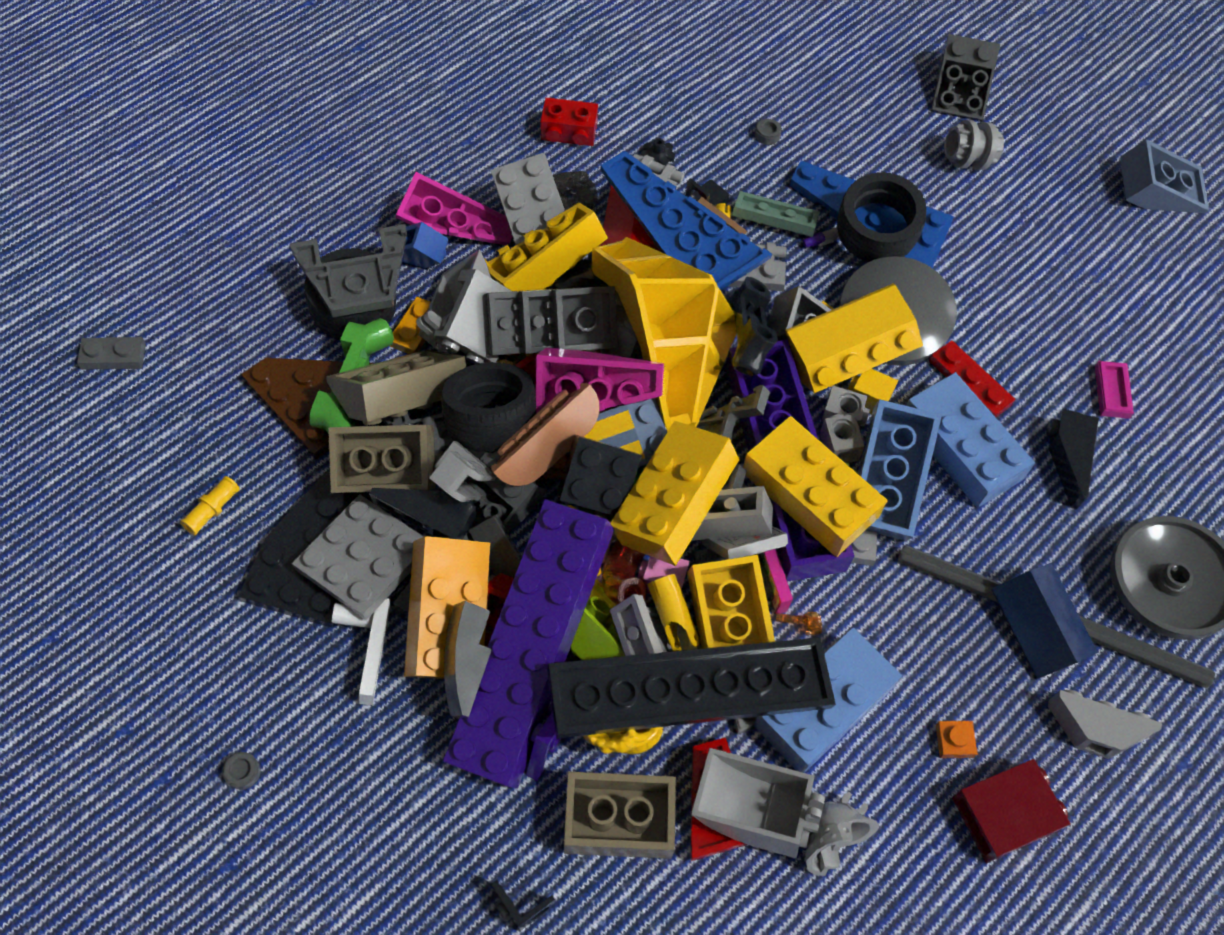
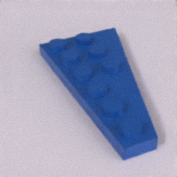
[601,150,772,290]
[790,160,954,268]

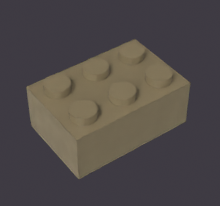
[329,425,436,493]
[564,772,676,859]

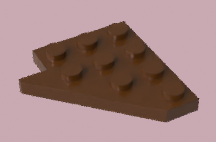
[241,357,375,459]

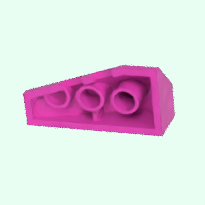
[395,172,512,245]
[536,348,664,414]

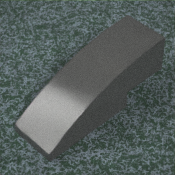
[444,601,492,719]

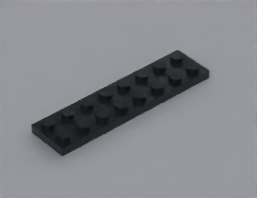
[547,637,836,739]

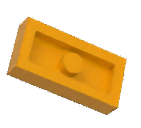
[390,296,431,354]

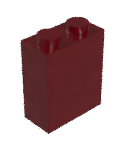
[952,759,1071,864]

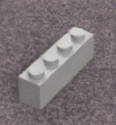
[691,486,773,541]

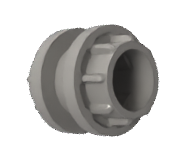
[944,120,1004,170]

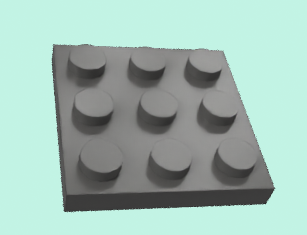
[292,494,423,620]

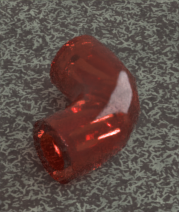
[601,539,647,605]

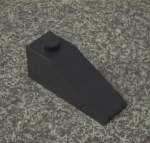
[1046,409,1099,509]
[369,488,477,540]

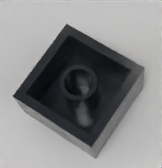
[556,434,642,516]

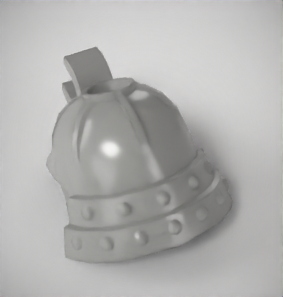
[804,792,879,876]

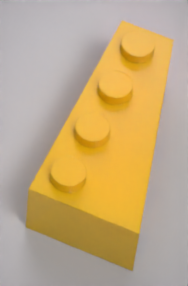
[484,202,608,291]

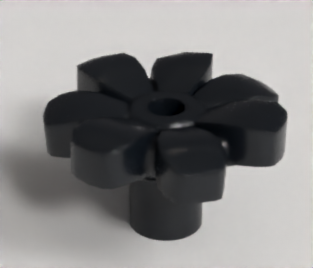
[641,138,675,166]

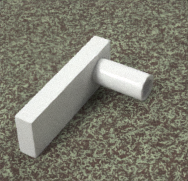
[332,598,390,706]

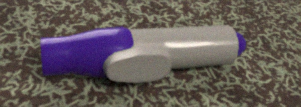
[802,227,840,248]

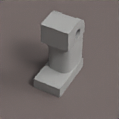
[429,441,497,502]

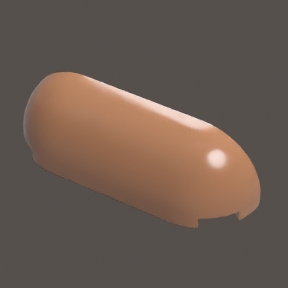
[491,383,599,486]

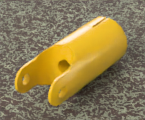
[647,574,700,651]

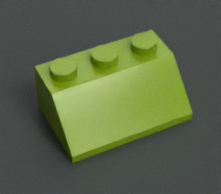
[570,578,625,660]

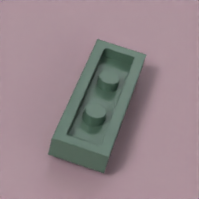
[732,191,820,237]

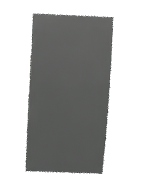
[486,286,618,355]

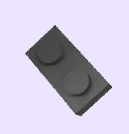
[77,337,146,370]

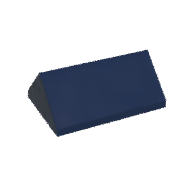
[991,563,1098,679]

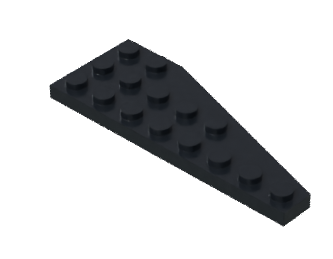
[238,408,424,628]

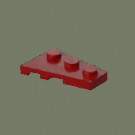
[690,737,748,862]

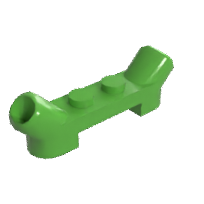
[310,318,394,434]

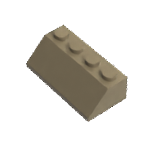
[326,349,466,425]

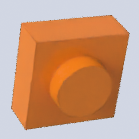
[935,721,978,758]

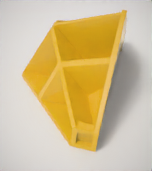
[591,237,737,432]

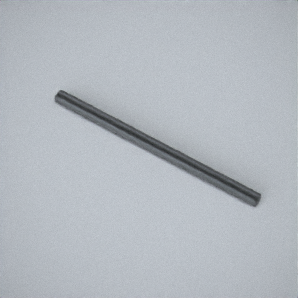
[898,545,1215,688]

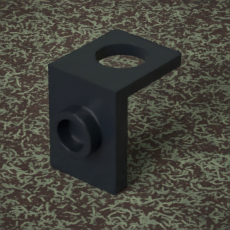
[685,178,730,206]
[491,880,556,932]

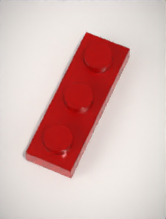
[929,340,1016,417]

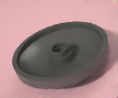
[839,256,957,366]
[1110,516,1224,640]

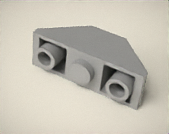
[1048,690,1162,759]

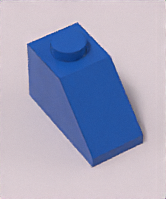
[402,222,449,268]

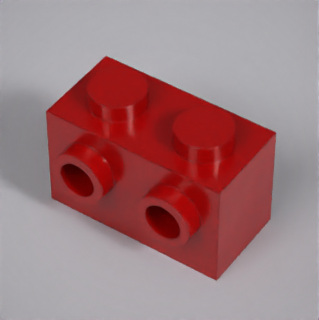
[541,97,598,146]

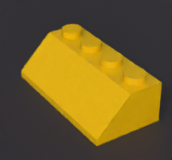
[785,283,923,393]

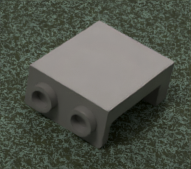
[433,269,511,364]
[610,594,702,656]

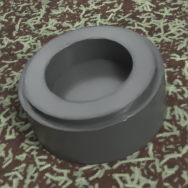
[754,118,782,145]
[222,752,261,790]

